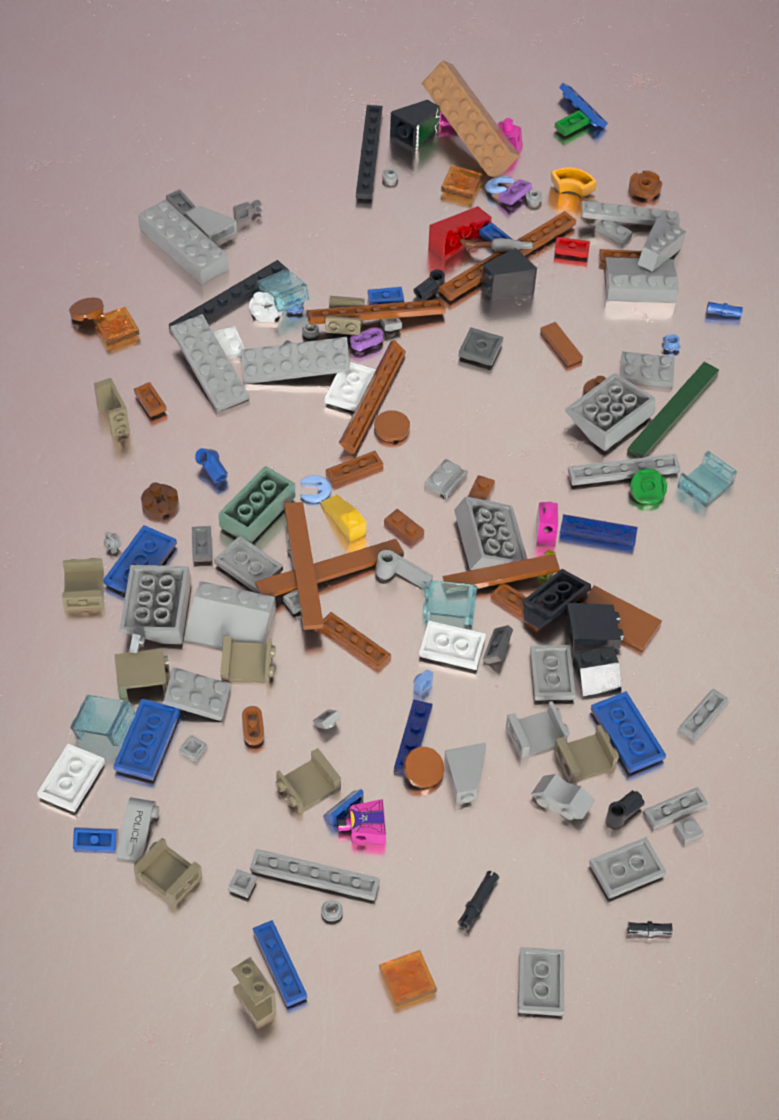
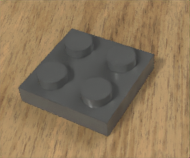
[458,327,503,366]

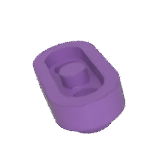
[350,328,384,351]

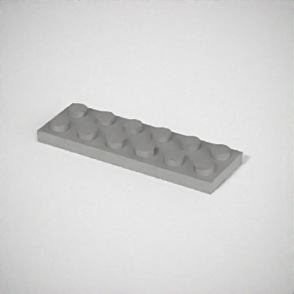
[170,314,249,412]
[241,337,351,384]

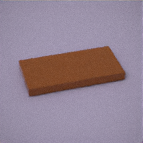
[583,585,662,651]

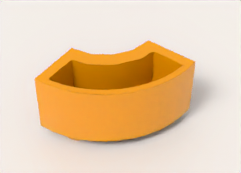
[551,167,597,198]

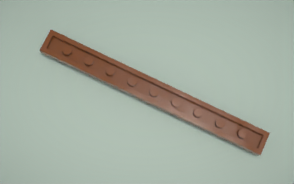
[439,211,576,301]

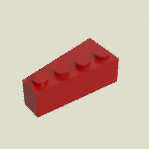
[428,206,492,260]

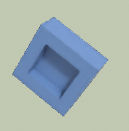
[413,669,433,697]

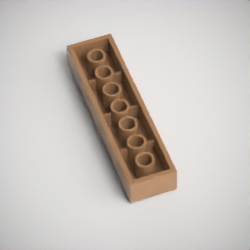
[421,60,520,178]

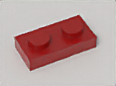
[554,237,590,258]

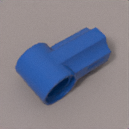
[195,448,228,484]

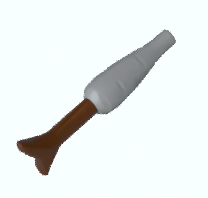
[460,238,533,252]

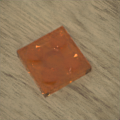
[441,165,482,199]
[93,307,140,346]
[379,950,437,1007]

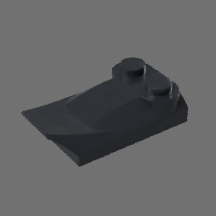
[523,569,592,629]

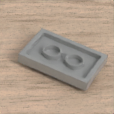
[620,351,675,388]
[214,536,283,593]
[530,645,576,700]
[163,667,231,721]
[589,837,666,899]
[518,947,564,1016]

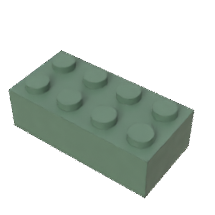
[218,466,295,543]

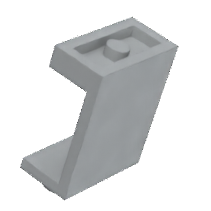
[506,701,570,758]

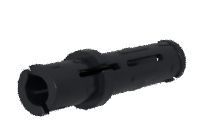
[458,870,499,930]

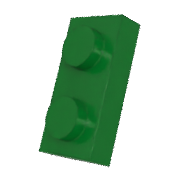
[554,110,590,136]

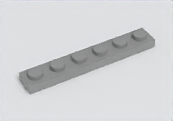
[580,201,680,226]
[568,454,680,485]
[250,849,380,901]

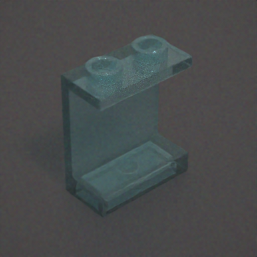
[257,268,309,312]
[678,450,737,507]
[422,580,477,628]
[70,695,136,747]

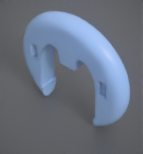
[485,176,514,193]
[300,475,331,503]

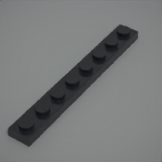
[356,105,383,199]
[169,260,288,329]

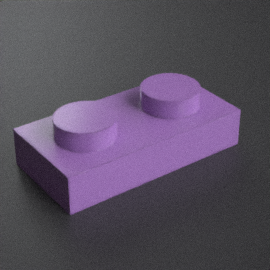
[498,179,532,205]

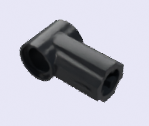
[413,269,445,301]
[606,790,645,828]

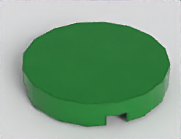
[630,468,667,505]

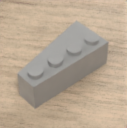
[638,218,686,272]

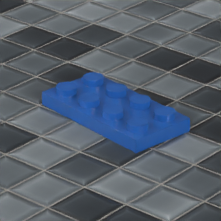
[103,525,177,594]
[590,691,666,773]
[113,699,181,780]

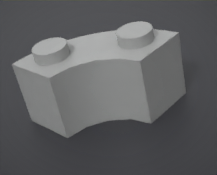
[531,774,595,820]

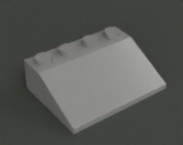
[605,257,678,303]
[565,373,655,451]
[454,496,527,570]
[120,565,192,644]
[184,581,276,649]

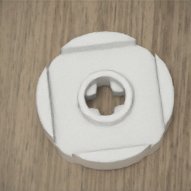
[249,292,284,323]

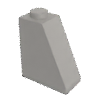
[185,206,237,244]
[444,743,486,803]

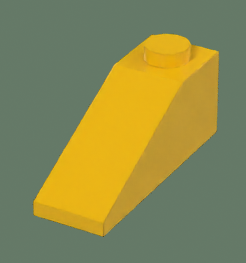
[321,494,366,543]

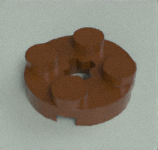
[141,482,179,518]

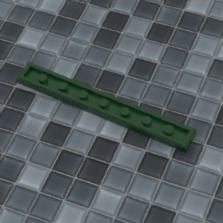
[627,361,719,458]

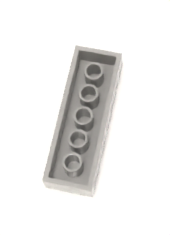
[138,200,229,285]

